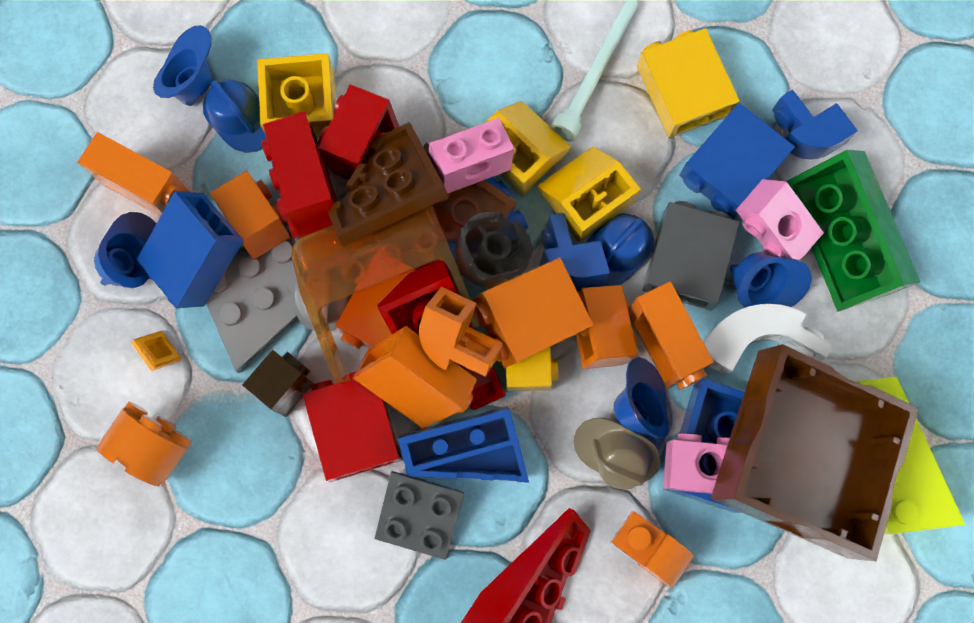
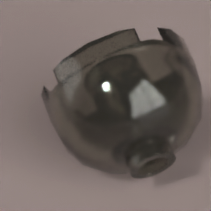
[454,211,533,289]

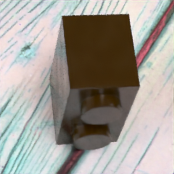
[242,350,315,417]

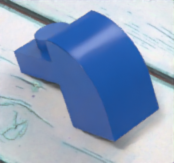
[772,89,858,160]
[539,213,610,292]

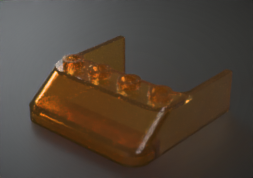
[291,205,482,384]

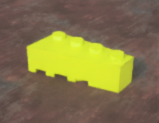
[856,377,965,534]

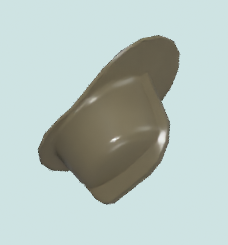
[573,418,660,490]

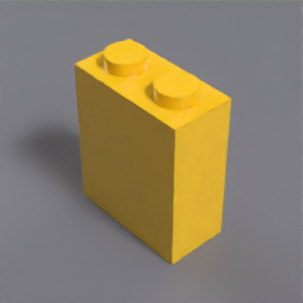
[637,28,740,138]

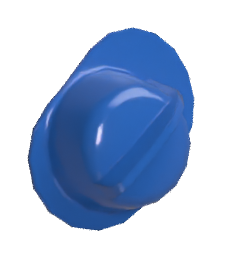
[153,25,212,106]
[203,79,267,153]
[94,212,157,288]
[585,213,654,286]
[730,252,812,307]
[613,357,669,439]

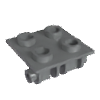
[374,471,464,560]

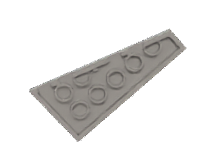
[206,232,380,373]

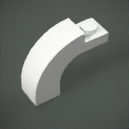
[703,304,833,376]

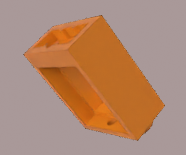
[629,281,714,390]

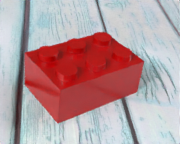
[261,111,339,250]

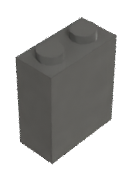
[642,201,739,311]

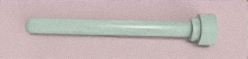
[551,0,638,141]

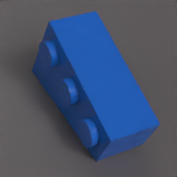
[398,406,529,483]

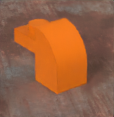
[419,287,504,377]
[610,511,694,589]

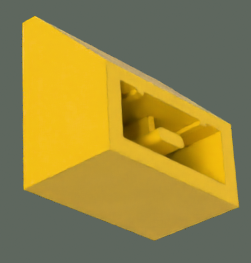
[485,100,572,197]
[537,146,641,242]

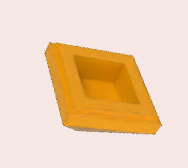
[131,330,182,371]

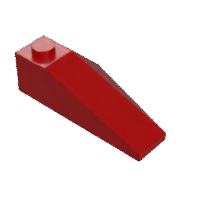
[377,258,506,411]
[461,508,591,623]

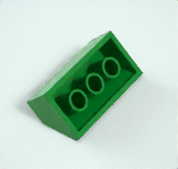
[785,150,921,312]

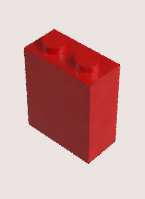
[302,371,402,482]

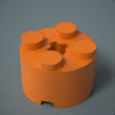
[96,401,192,487]

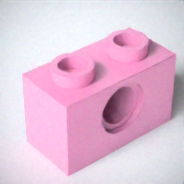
[429,118,514,194]
[736,179,824,261]
[663,434,730,494]

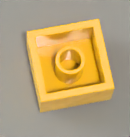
[257,53,337,138]

